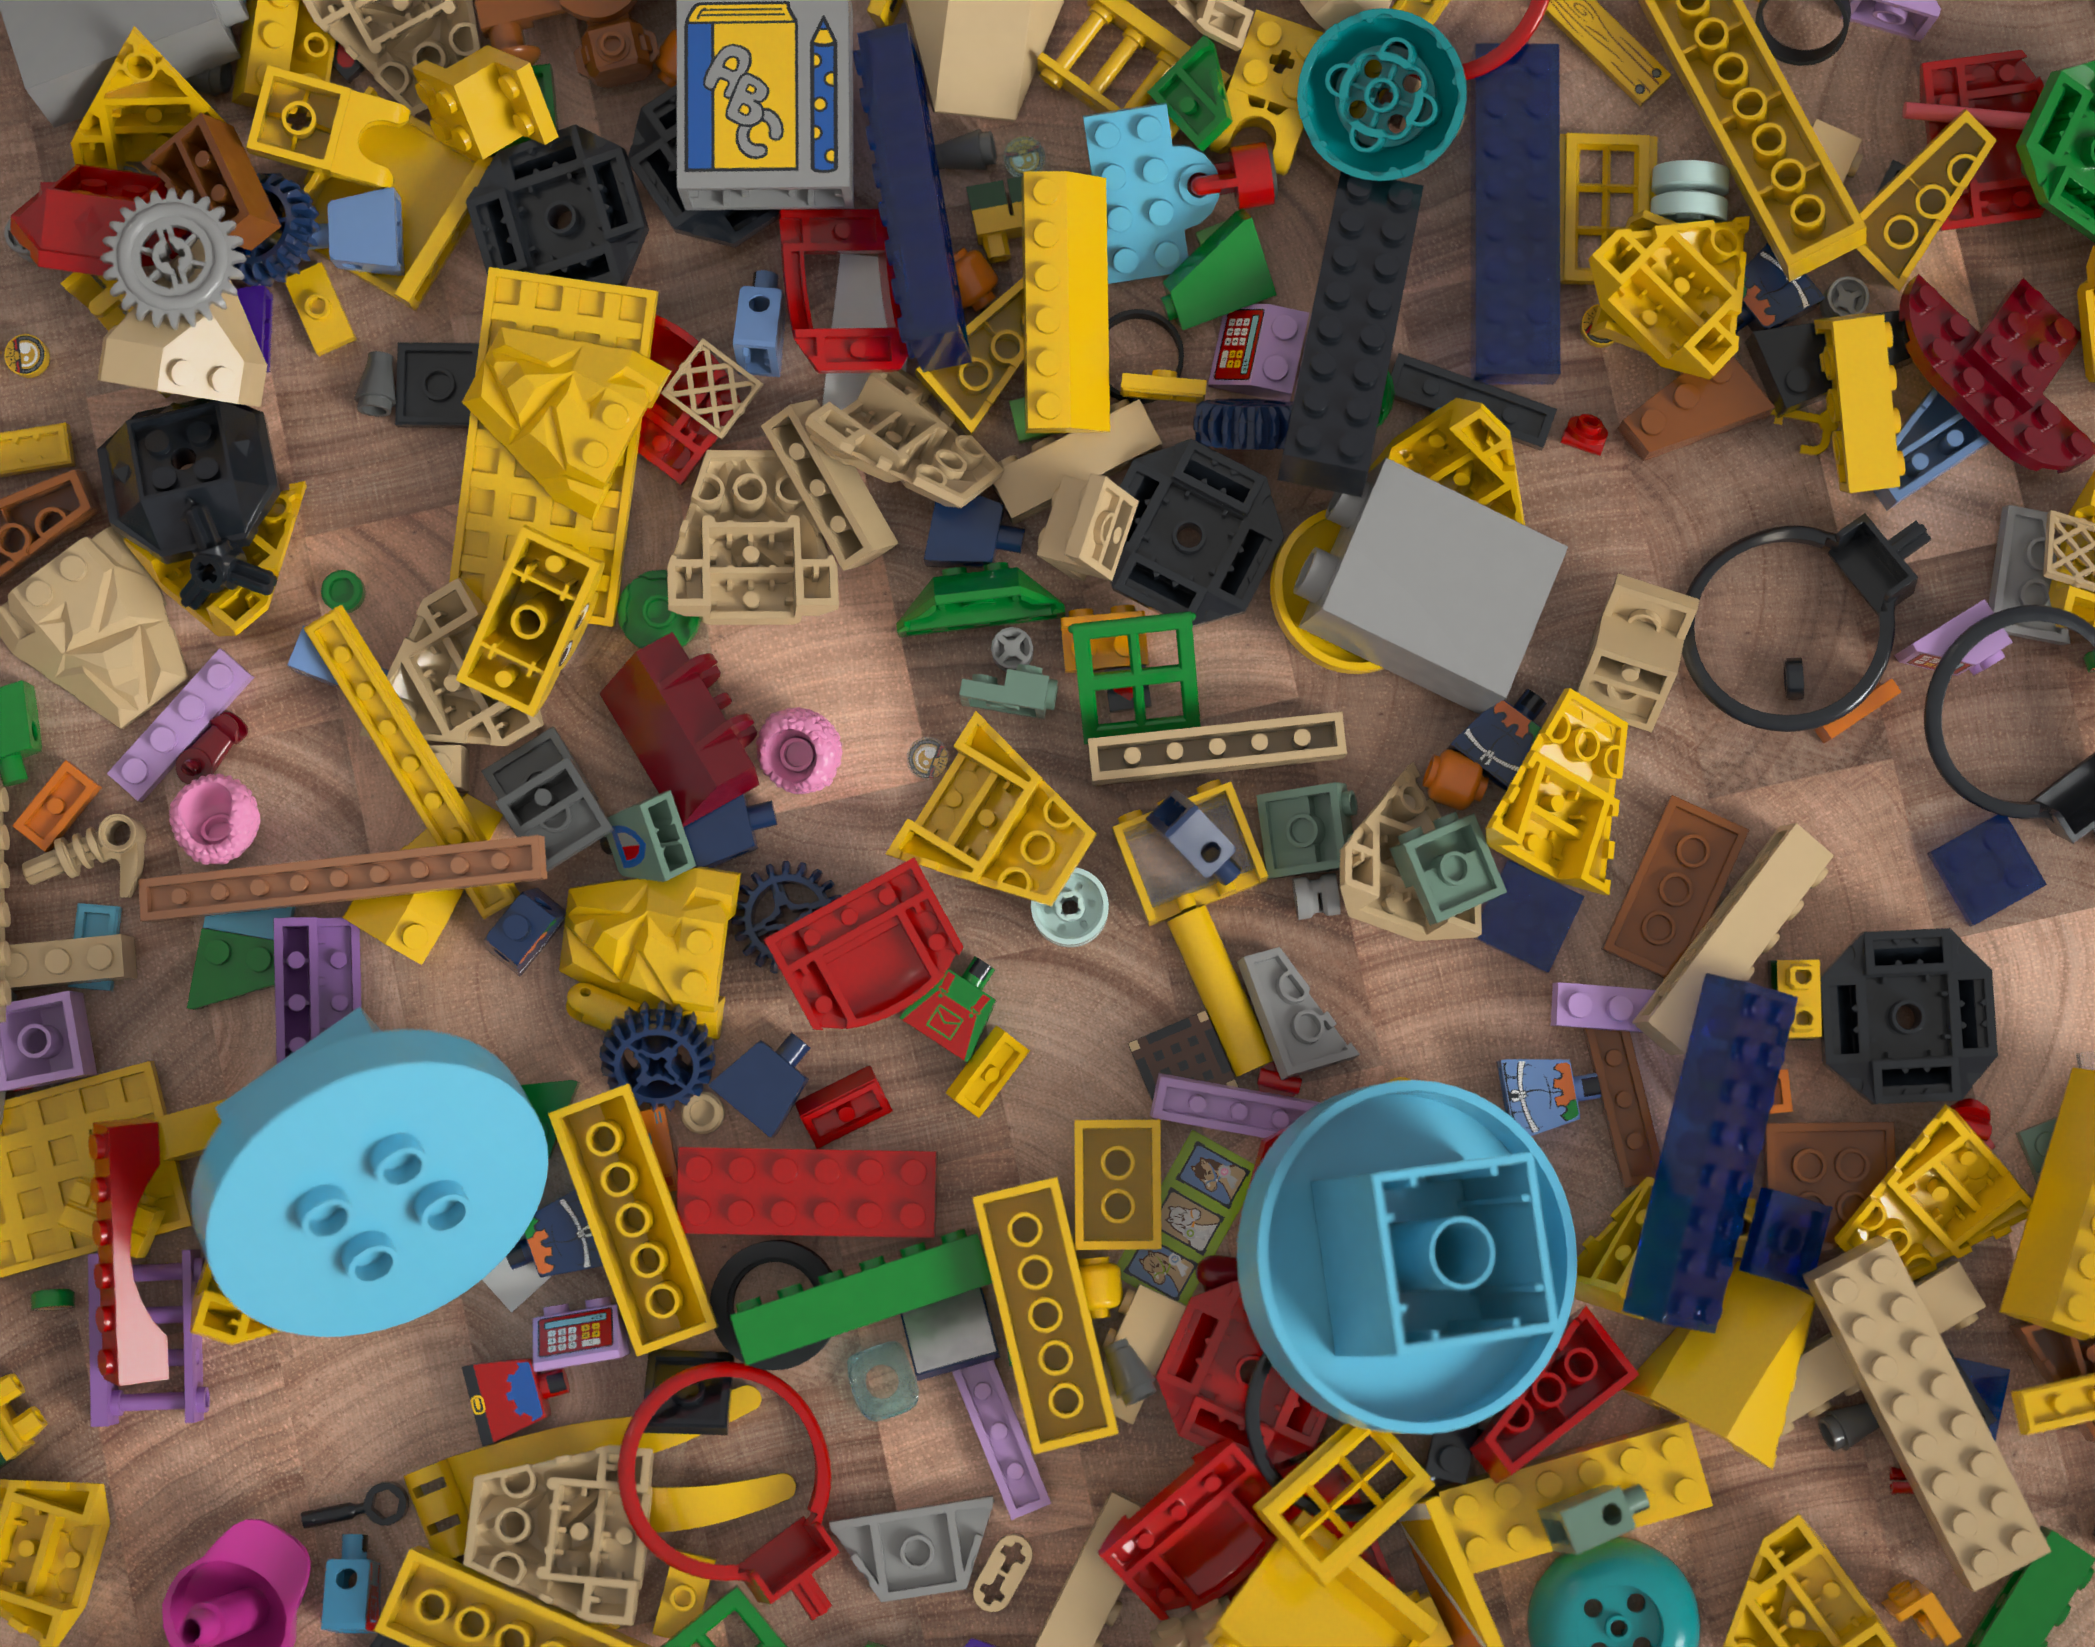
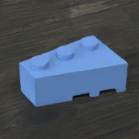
[1873,387,1991,511]

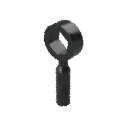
[301,1481,409,1529]

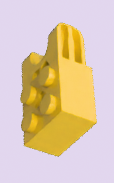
[1210,9,1324,176]
[246,65,411,190]

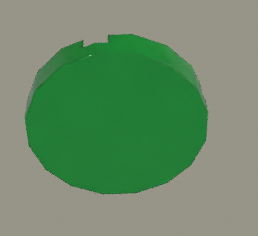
[617,570,701,649]

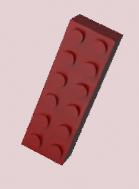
[677,1147,938,1238]

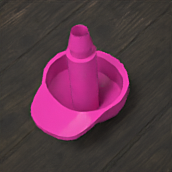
[162,1519,311,1647]

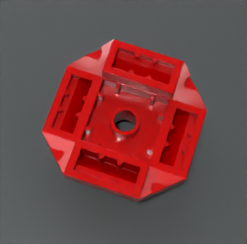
[10,164,192,276]
[1156,1279,1329,1468]

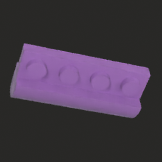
[273,917,362,1064]

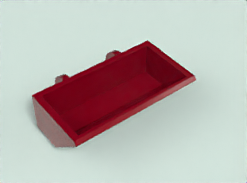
[599,632,760,827]

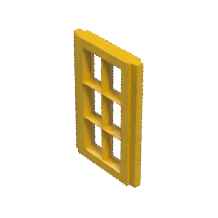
[1554,133,1658,285]
[1253,1423,1435,1587]

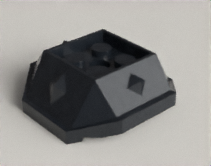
[628,84,785,248]
[466,124,649,286]
[97,398,281,565]
[1110,439,1284,628]
[1820,928,1998,1105]

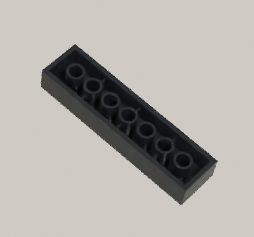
[1277,171,1423,497]

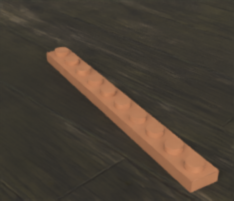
[138,835,547,923]

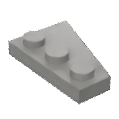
[1988,505,2071,646]
[1237,947,1360,1080]

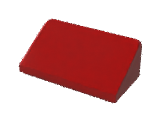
[795,1066,893,1149]

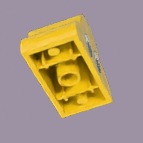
[456,525,605,717]

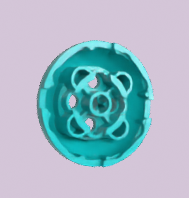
[1297,8,1467,181]
[1527,1537,1701,1647]

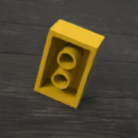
[1074,1119,1162,1250]

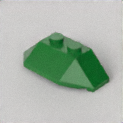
[896,562,1065,638]

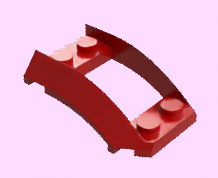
[779,209,919,374]

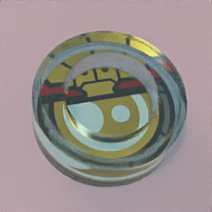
[1004,136,1045,178]

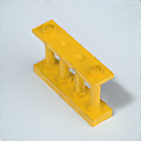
[1037,0,1231,139]

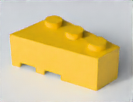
[1574,1176,1703,1320]

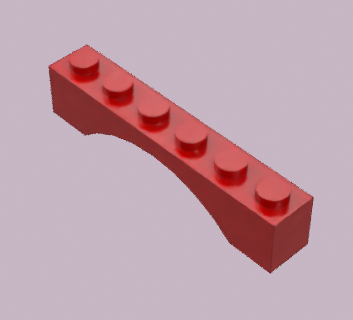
[88,1117,169,1386]

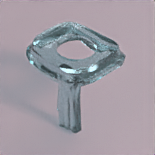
[847,1341,919,1422]

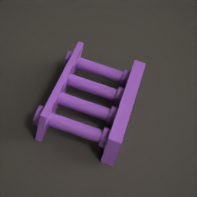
[88,1249,210,1427]

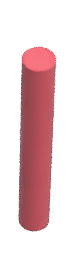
[1902,102,2031,130]

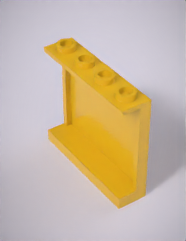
[282,86,493,311]
[1204,1510,1439,1647]

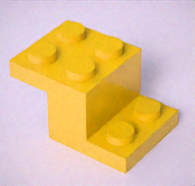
[412,45,559,159]

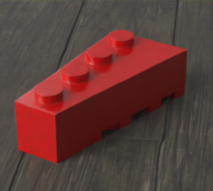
[1470,1305,1639,1484]

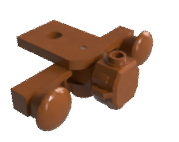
[474,0,661,89]

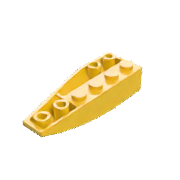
[231,0,336,113]

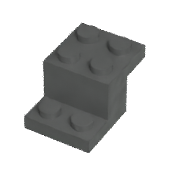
[481,727,615,872]

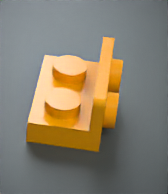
[1060,605,1149,673]
[1882,1580,1961,1646]

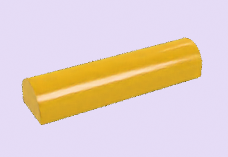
[1167,905,1274,1077]

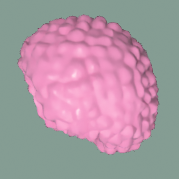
[756,707,843,794]
[169,774,261,865]

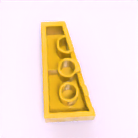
[1856,109,1997,292]
[915,278,1024,436]
[1814,313,1905,493]

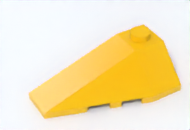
[342,793,503,965]

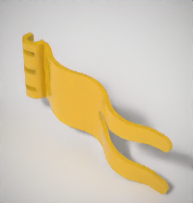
[403,1385,796,1559]

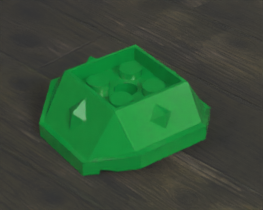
[2016,60,2095,243]

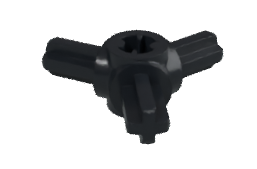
[180,504,277,610]

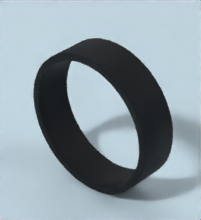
[1755,0,1851,66]
[1108,309,1184,404]

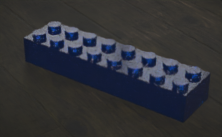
[853,23,972,372]
[1470,43,1561,385]
[1622,973,1798,1334]

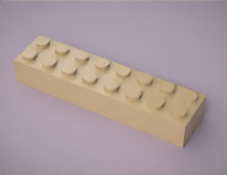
[1802,1236,2051,1592]

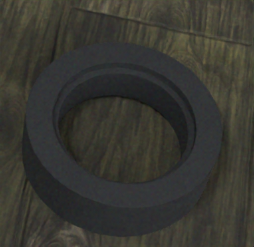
[710,1240,832,1370]

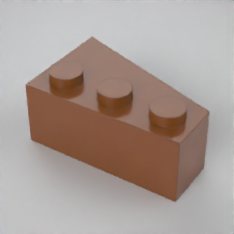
[141,113,281,251]
[1617,356,1776,461]
[2009,1321,2095,1443]

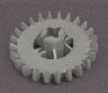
[100,188,246,330]

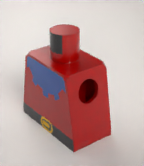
[462,1357,570,1447]

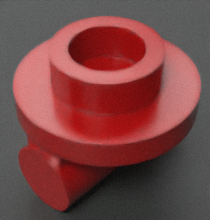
[1560,414,1608,456]
[1257,1061,1302,1097]
[1950,1098,1992,1141]

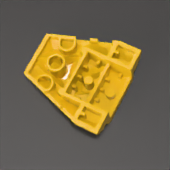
[462,327,671,520]
[559,866,741,1040]

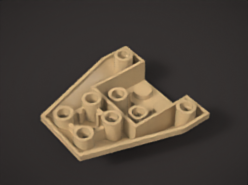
[905,0,1064,121]

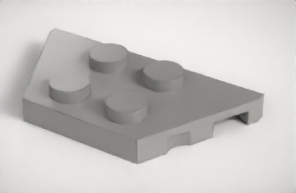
[829,1495,994,1602]

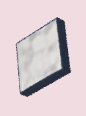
[900,1287,1001,1381]

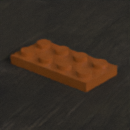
[1601,795,1749,979]

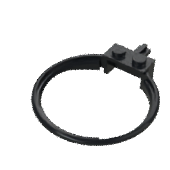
[1682,513,1931,732]
[1924,605,2095,844]
[1244,1351,1484,1522]

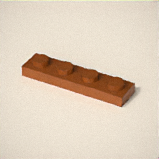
[1583,1028,1667,1188]

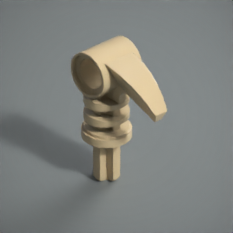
[22,814,146,898]

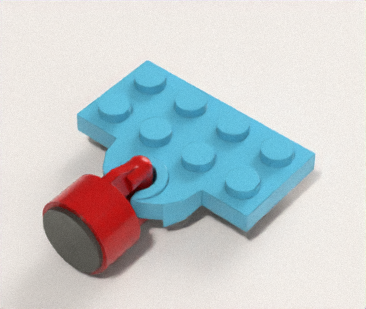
[1083,102,1278,284]

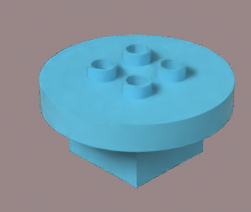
[191,1007,548,1337]
[1237,1080,1577,1434]

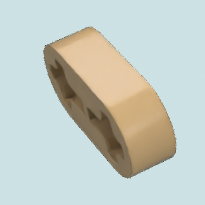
[973,1533,1033,1612]

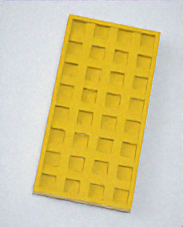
[449,267,659,627]
[0,1061,194,1278]

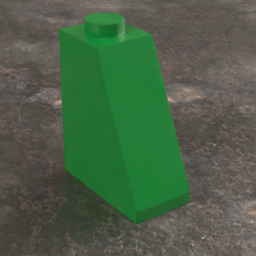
[1160,209,1277,330]

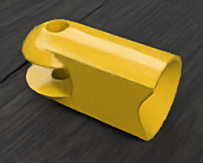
[566,982,641,1031]

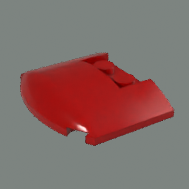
[1920,49,2045,231]
[638,315,742,485]
[764,857,963,1030]
[1097,1438,1293,1621]

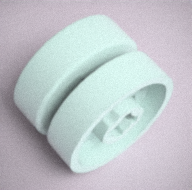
[1650,160,1730,223]
[1031,868,1109,948]

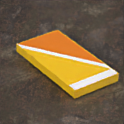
[1398,1496,1504,1647]

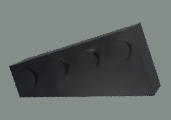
[1744,310,1914,418]

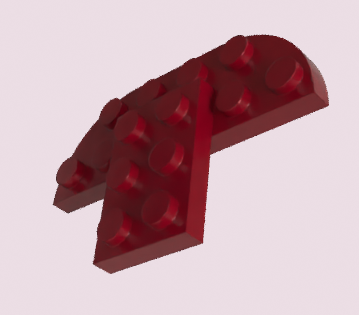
[1899,274,2095,474]

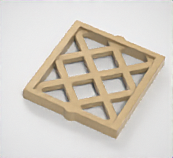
[661,338,764,439]
[2043,510,2095,592]

